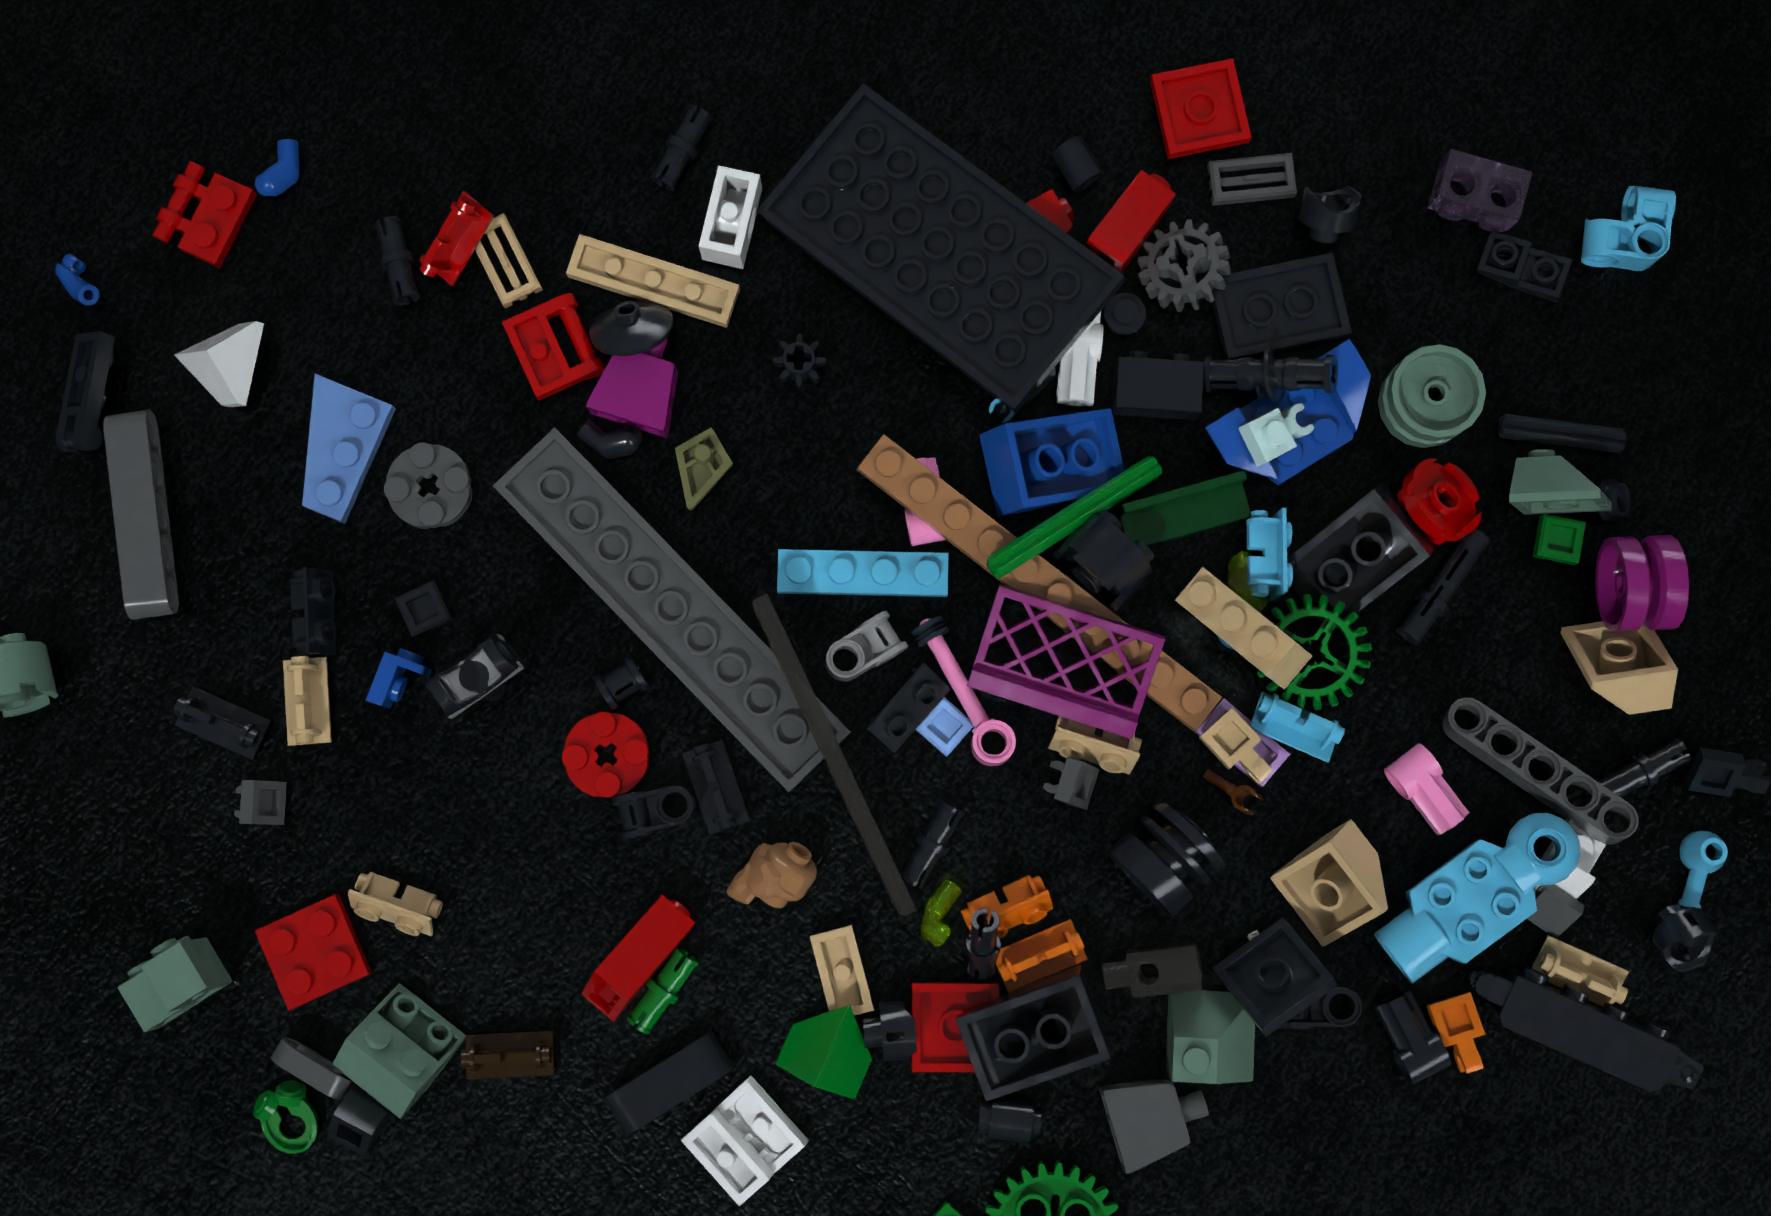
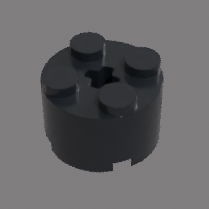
[1053,510,1154,612]

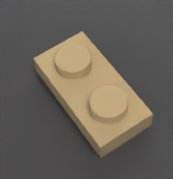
[810,925,874,1016]

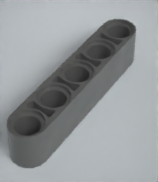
[103,410,179,620]
[1443,698,1639,845]

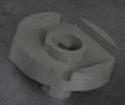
[384,443,473,529]

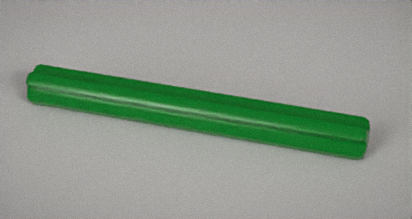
[986,456,1163,578]

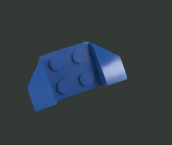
[1205,339,1371,485]

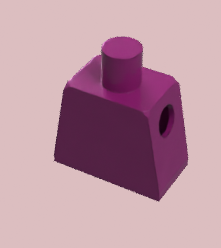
[586,338,678,438]

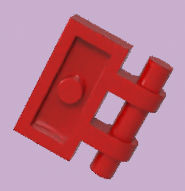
[152,161,257,268]

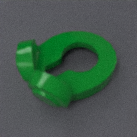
[253,1080,319,1154]

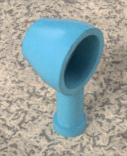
[1678,831,1728,909]

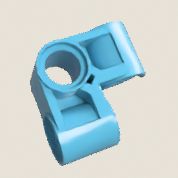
[1581,186,1676,271]

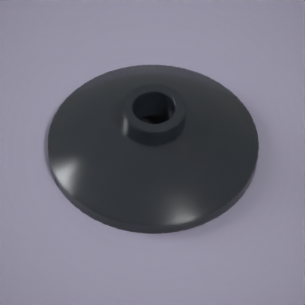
[590,299,674,356]

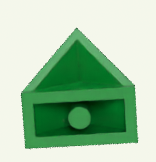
[776,1005,872,1100]

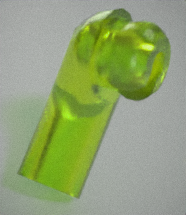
[1227,551,1270,613]
[920,880,962,947]

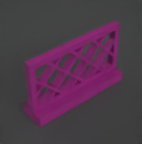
[967,584,1165,739]

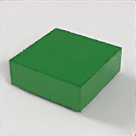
[1533,514,1586,565]

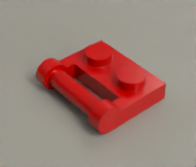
[502,293,606,401]

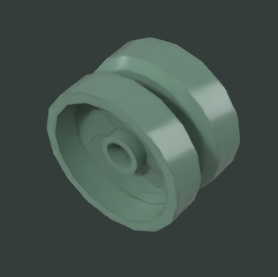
[1378,344,1486,448]

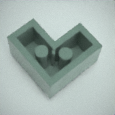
[117,936,233,1032]

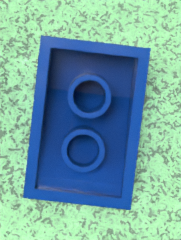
[979,408,1125,517]

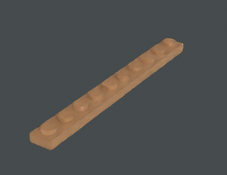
[856,434,1222,731]

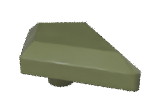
[675,427,733,511]

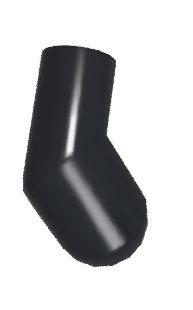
[577,420,643,459]

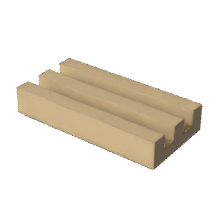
[475,213,543,308]

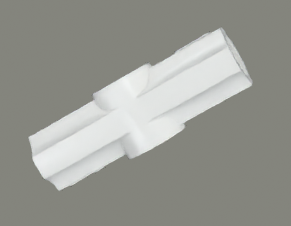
[1056,311,1103,407]

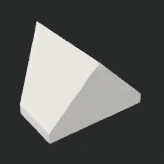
[174,321,264,407]

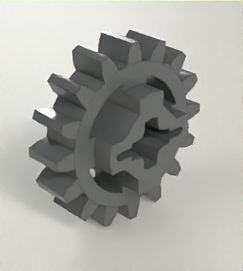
[1138,219,1231,312]

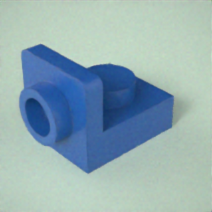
[366,648,432,708]

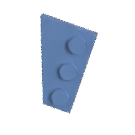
[302,374,396,524]

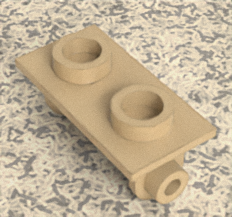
[283,656,332,746]
[1048,716,1142,775]
[348,872,443,936]
[1531,935,1629,1007]

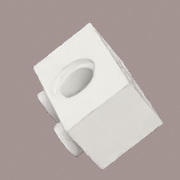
[699,165,762,269]

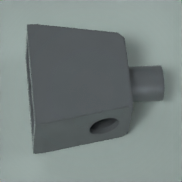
[1099,1078,1209,1174]

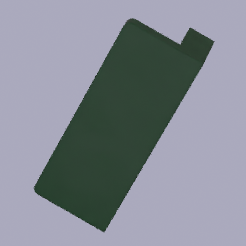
[1116,471,1251,547]

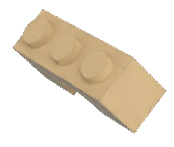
[1175,567,1312,689]

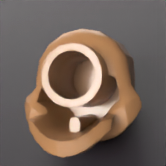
[726,842,817,908]

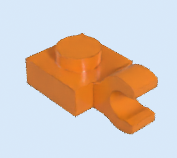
[1426,992,1485,1074]

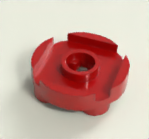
[1397,458,1482,545]
[562,712,650,798]

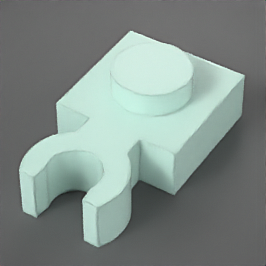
[1238,404,1314,466]

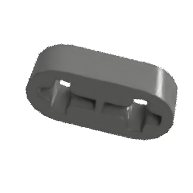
[270,1037,352,1099]

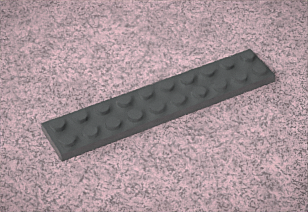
[493,427,851,792]

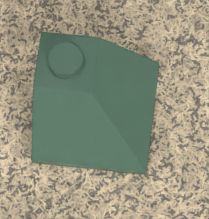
[1509,450,1612,515]
[1165,988,1255,1084]

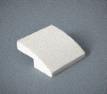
[681,1075,809,1206]

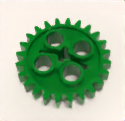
[984,1160,1119,1216]

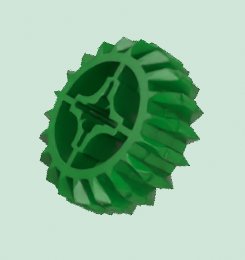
[1257,594,1372,710]

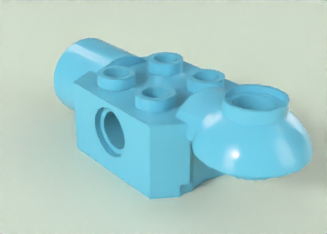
[1374,813,1580,983]

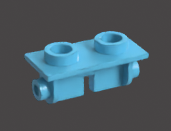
[1246,508,1293,601]
[1250,691,1345,763]

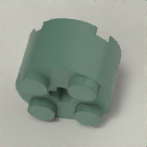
[0,633,58,718]

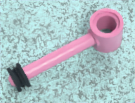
[911,616,1016,766]

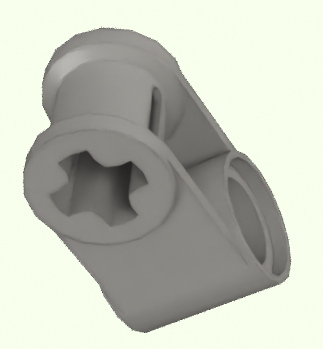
[825,610,909,682]

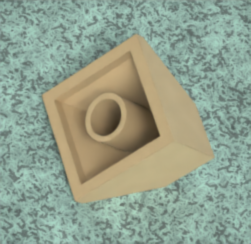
[1561,621,1678,715]
[1270,819,1388,947]

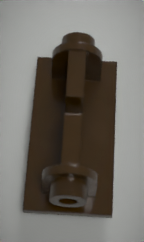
[461,1031,554,1079]

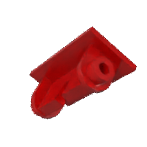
[419,191,494,286]

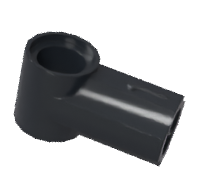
[1374,989,1451,1085]

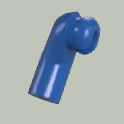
[255,139,300,196]
[55,254,99,305]

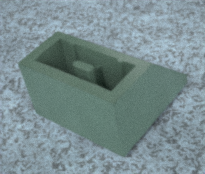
[332,983,465,1119]

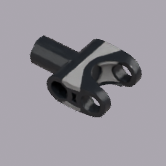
[424,634,525,719]

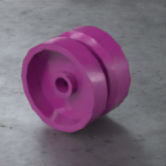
[1595,535,1689,632]

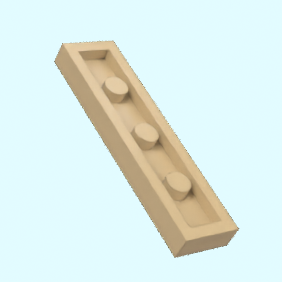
[566,234,740,328]

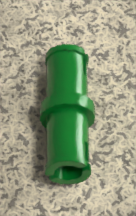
[626,947,700,1035]

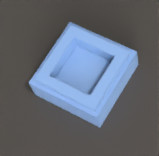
[915,697,973,757]

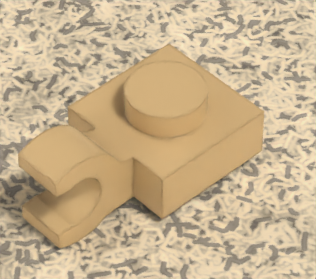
[1199,707,1273,784]

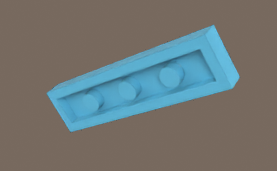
[777,549,948,597]

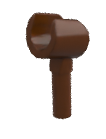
[1203,769,1263,815]

